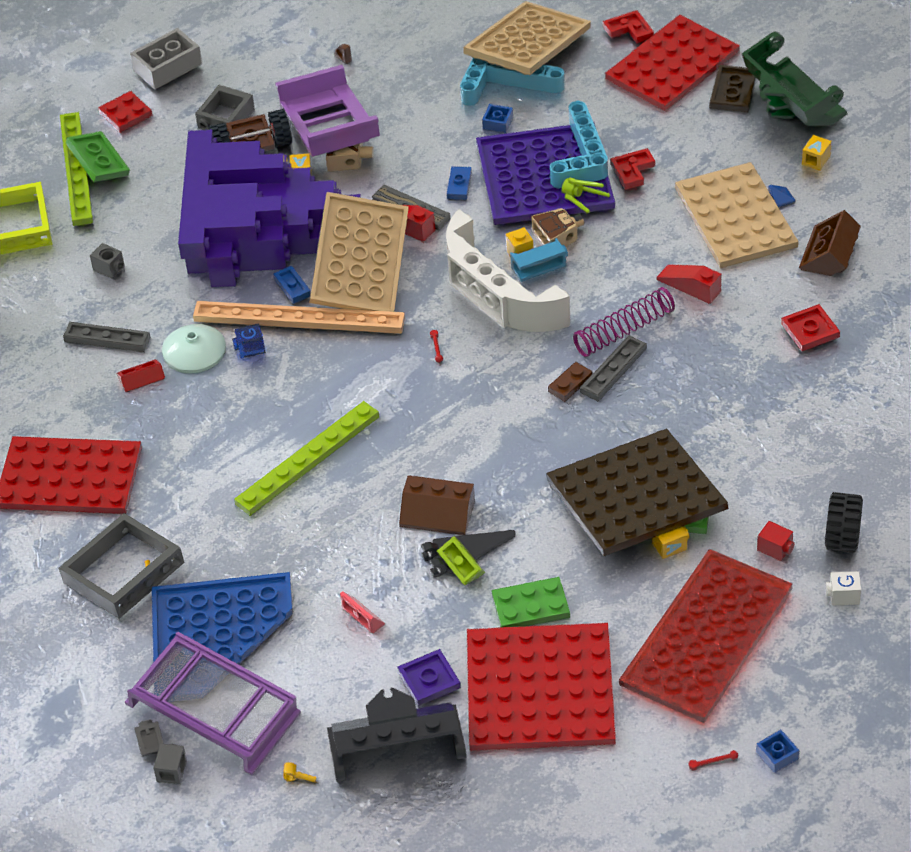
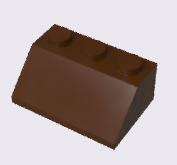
[799,210,861,276]
[399,475,475,535]

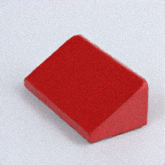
[116,359,165,392]

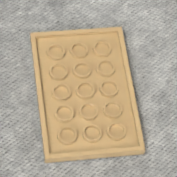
[463,1,591,75]
[675,162,798,268]
[309,192,408,312]

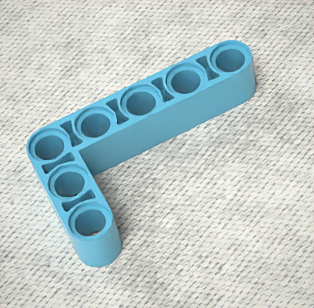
[460,58,565,106]
[550,101,608,188]

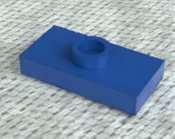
[446,166,472,200]

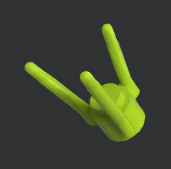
[562,177,610,213]

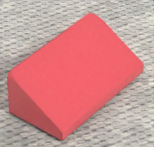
[340,591,385,633]

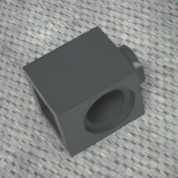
[90,243,125,278]
[153,744,187,784]

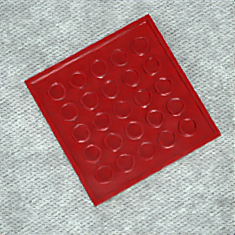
[467,623,616,751]

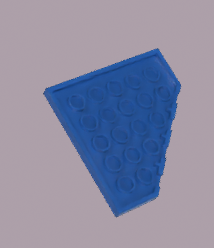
[152,572,293,702]

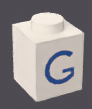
[826,571,861,606]

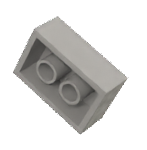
[130,28,202,89]

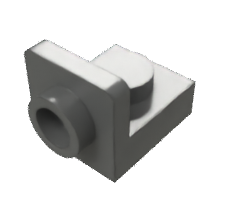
[134,720,164,757]

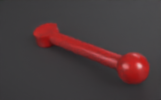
[430,330,443,363]
[688,750,739,770]

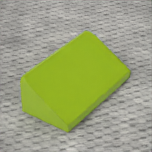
[437,536,486,585]

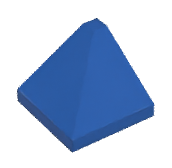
[768,185,796,208]

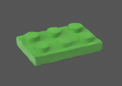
[66,131,130,182]
[491,577,570,627]

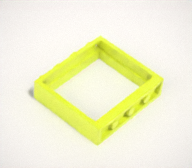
[0,181,53,255]

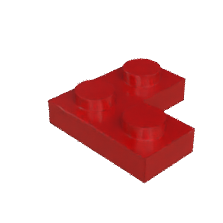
[603,10,654,43]
[610,148,655,190]

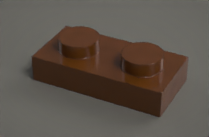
[548,362,593,402]

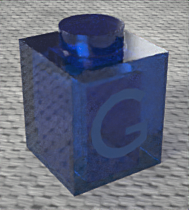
[232,324,266,358]

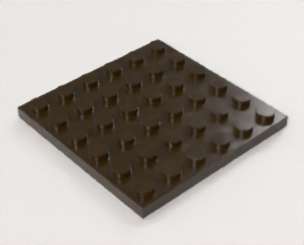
[546,428,728,556]

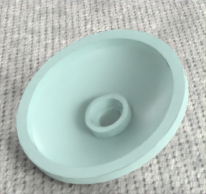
[162,324,226,373]

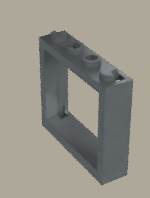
[58,513,185,619]

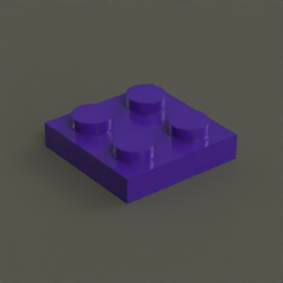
[397,649,461,706]

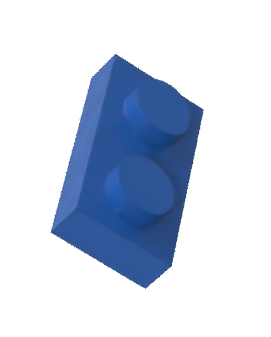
[273,266,311,304]

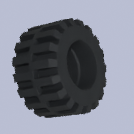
[825,492,863,553]

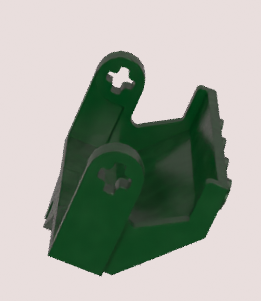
[742,31,848,126]

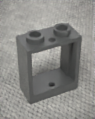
[195,85,255,132]

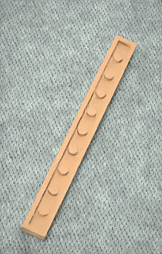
[193,301,405,334]

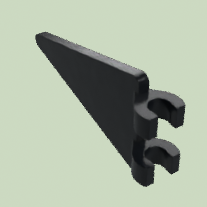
[421,530,516,578]

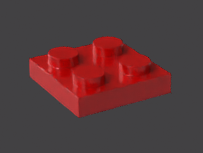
[98,90,153,133]
[781,304,840,351]

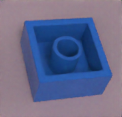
[482,104,513,133]
[756,729,800,773]

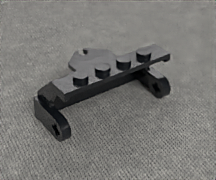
[327,688,467,782]

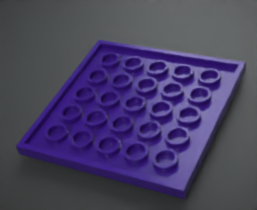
[476,122,615,225]

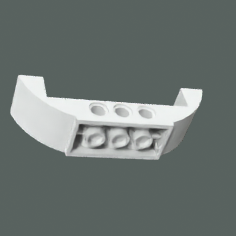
[446,209,571,332]

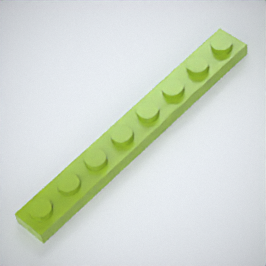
[60,112,93,226]
[234,401,379,516]

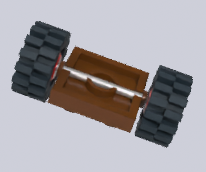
[208,108,293,151]

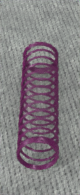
[573,287,675,357]

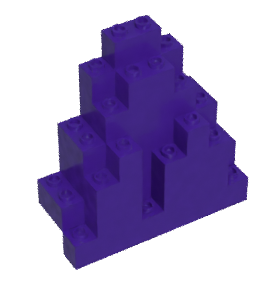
[178,130,361,288]

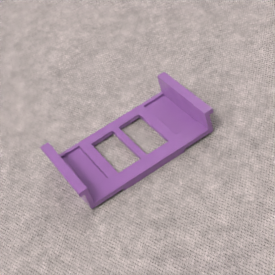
[275,65,380,157]

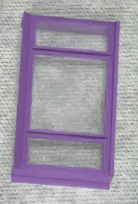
[125,632,301,775]

